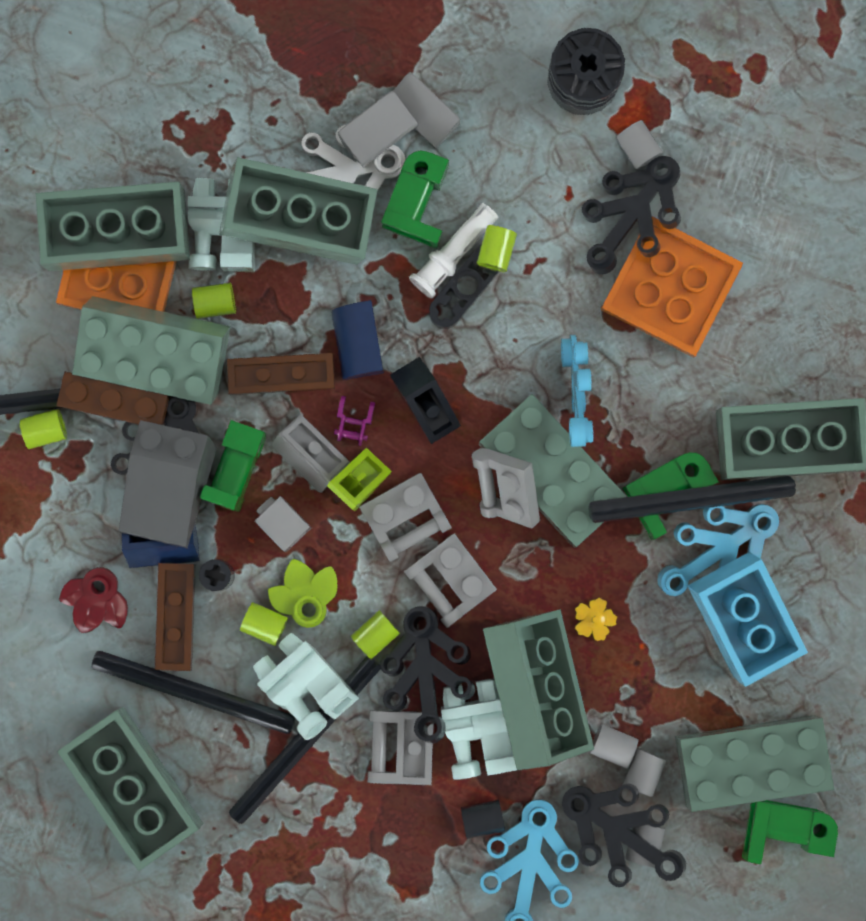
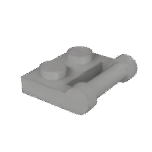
[472,448,540,528]
[359,473,452,562]
[404,533,497,628]
[367,710,433,785]

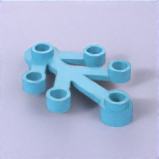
[561,335,593,447]
[657,504,779,596]
[480,799,579,921]

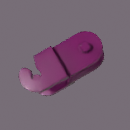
[334,396,375,446]

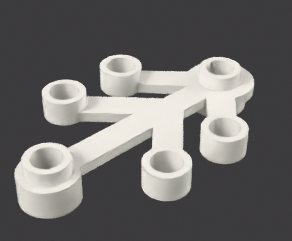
[302,125,405,192]

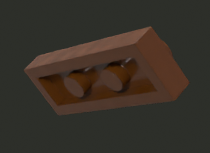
[227,353,335,395]
[56,371,170,425]
[155,563,196,671]

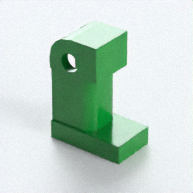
[381,150,449,249]
[200,420,266,512]
[622,452,719,540]
[742,800,838,864]

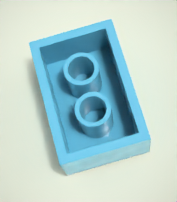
[687,552,808,687]

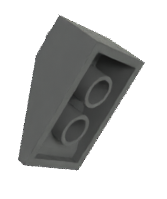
[118,420,217,548]

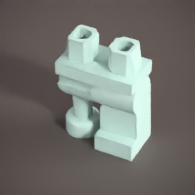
[187,178,255,272]
[253,633,359,740]
[441,678,517,780]

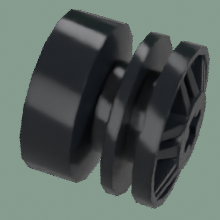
[547,28,625,115]

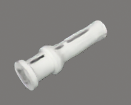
[409,203,498,298]

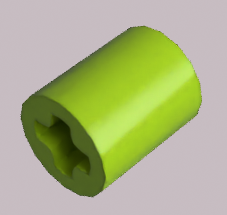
[477,225,517,272]
[192,282,236,319]
[20,409,67,449]
[239,602,288,646]
[350,610,400,659]

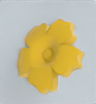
[575,598,617,641]

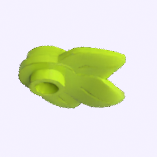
[268,559,338,628]

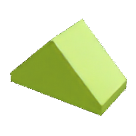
[327,448,392,511]

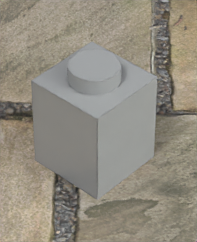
[255,496,312,552]

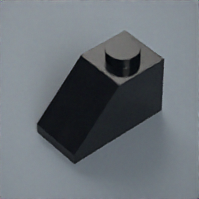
[390,357,461,444]

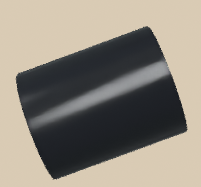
[199,560,235,591]
[460,799,505,839]

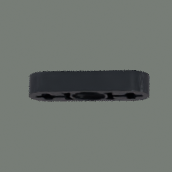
[429,244,499,329]

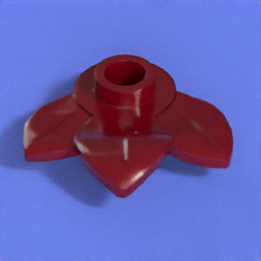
[59,567,128,633]

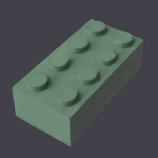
[219,157,378,265]
[36,182,190,271]
[72,296,231,405]
[478,394,627,548]
[716,398,866,481]
[483,609,594,770]
[57,707,203,871]
[675,715,834,812]

